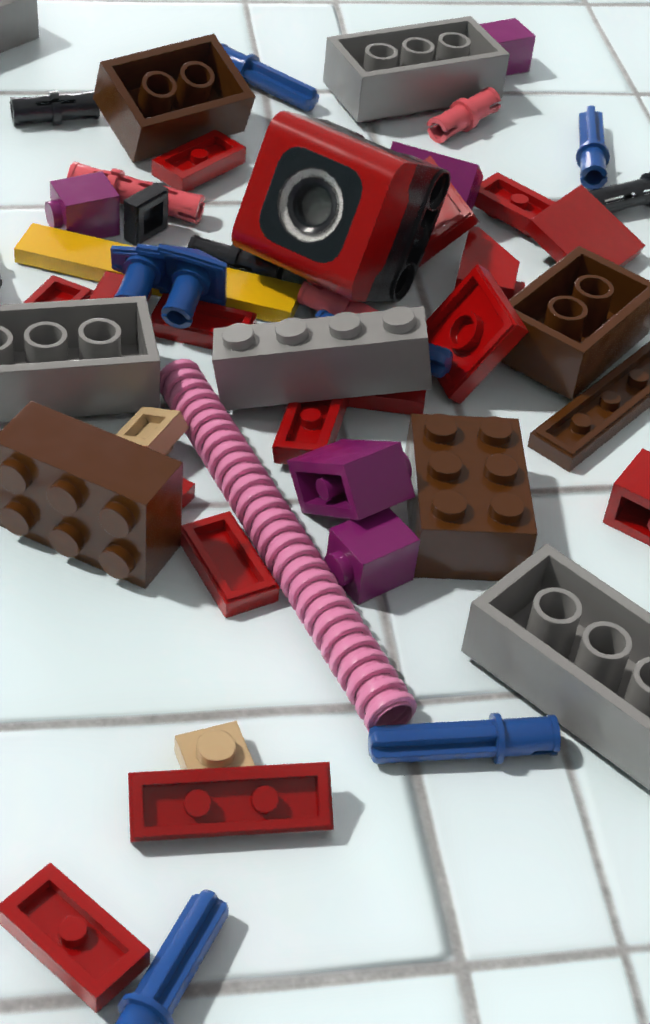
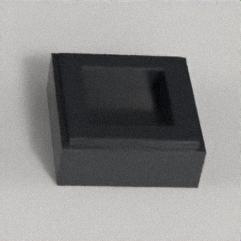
[124,182,168,246]

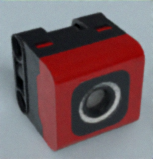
[232,111,451,302]

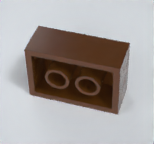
[93,34,256,163]
[501,246,650,400]
[0,401,183,589]
[405,413,538,581]

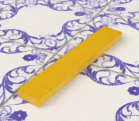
[14,223,302,322]

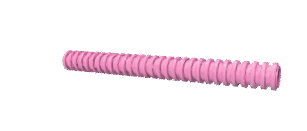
[160,359,417,732]

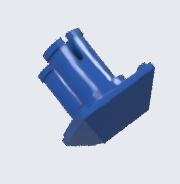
[110,244,227,329]

